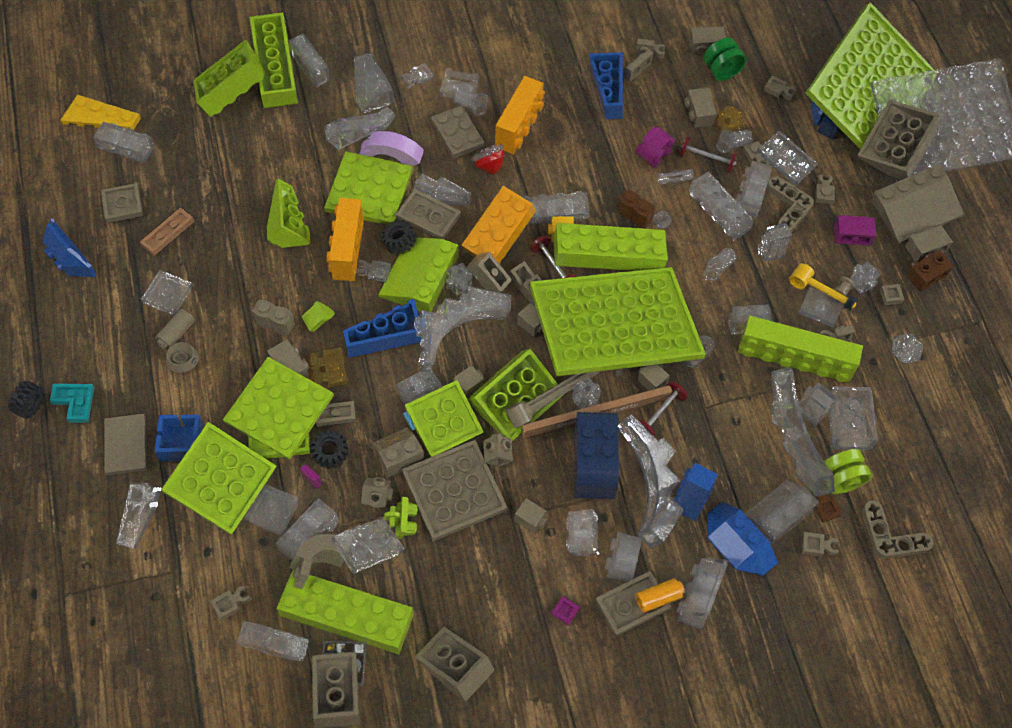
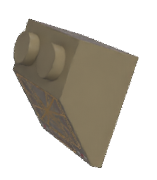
[371,427,424,477]

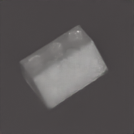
[744,480,819,545]
[676,558,729,630]

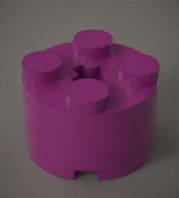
[635,126,676,168]

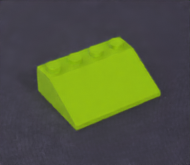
[193,39,265,117]
[378,238,458,315]
[467,349,564,442]

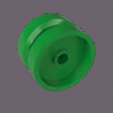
[703,37,747,81]

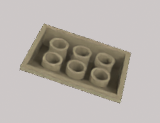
[857,99,940,180]
[872,164,964,244]

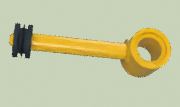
[789,263,858,311]

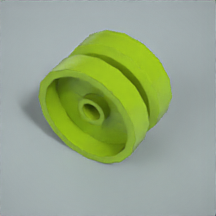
[820,449,872,494]

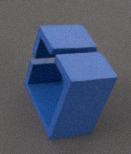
[155,415,204,461]

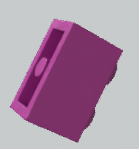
[834,215,876,246]

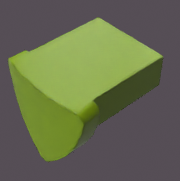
[301,301,335,332]

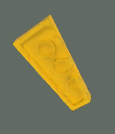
[61,95,141,131]

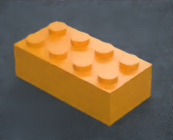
[495,76,545,155]
[462,186,536,264]
[327,198,364,281]

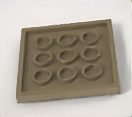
[402,440,508,542]

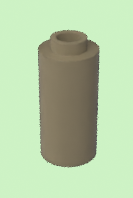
[155,309,195,350]

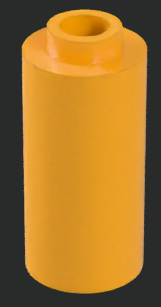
[635,578,685,613]

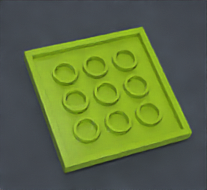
[324,151,413,226]
[223,357,334,460]
[161,422,276,535]

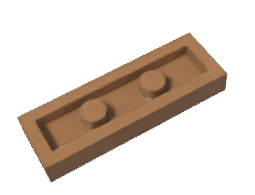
[140,208,194,256]

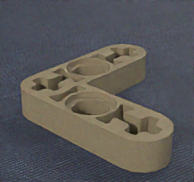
[767,176,814,236]
[862,500,934,559]

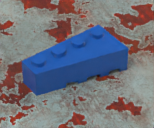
[589,52,623,119]
[343,299,423,358]
[673,463,718,521]

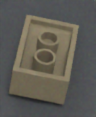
[415,627,495,702]
[312,652,360,728]

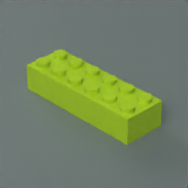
[250,13,298,108]
[554,223,668,271]
[737,315,863,383]
[277,570,414,654]

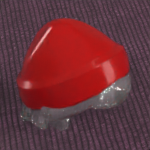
[472,144,505,174]

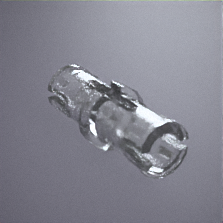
[657,169,694,185]

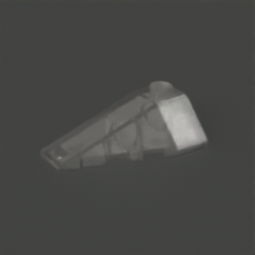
[354,53,394,114]

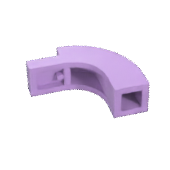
[359,131,424,166]

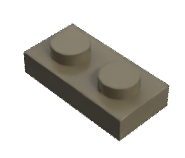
[625,49,653,82]
[316,401,356,427]

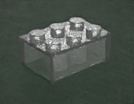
[827,386,878,450]

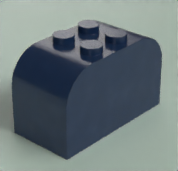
[574,412,619,499]

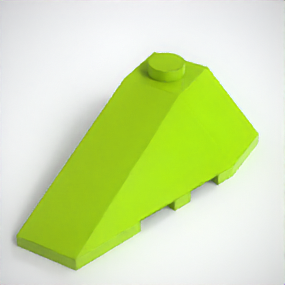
[267,178,310,248]

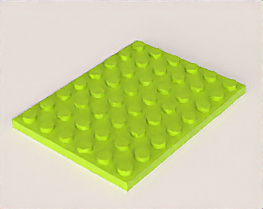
[805,2,937,149]
[529,267,706,376]

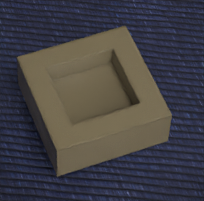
[880,284,904,305]

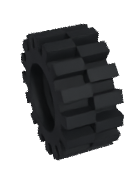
[381,220,417,255]
[8,380,45,419]
[311,430,348,469]

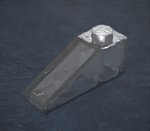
[325,113,382,150]
[116,483,161,549]

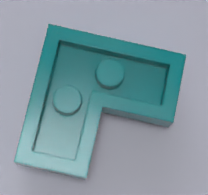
[50,384,94,423]

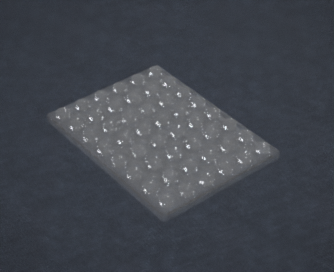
[870,58,1012,182]

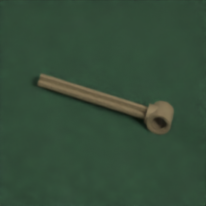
[505,371,601,428]

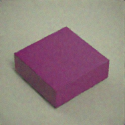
[300,464,322,489]
[551,596,580,626]

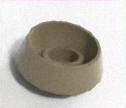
[165,342,199,373]

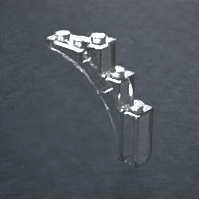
[414,286,511,373]
[771,367,835,497]
[618,414,684,548]

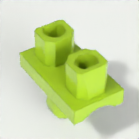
[384,497,418,539]

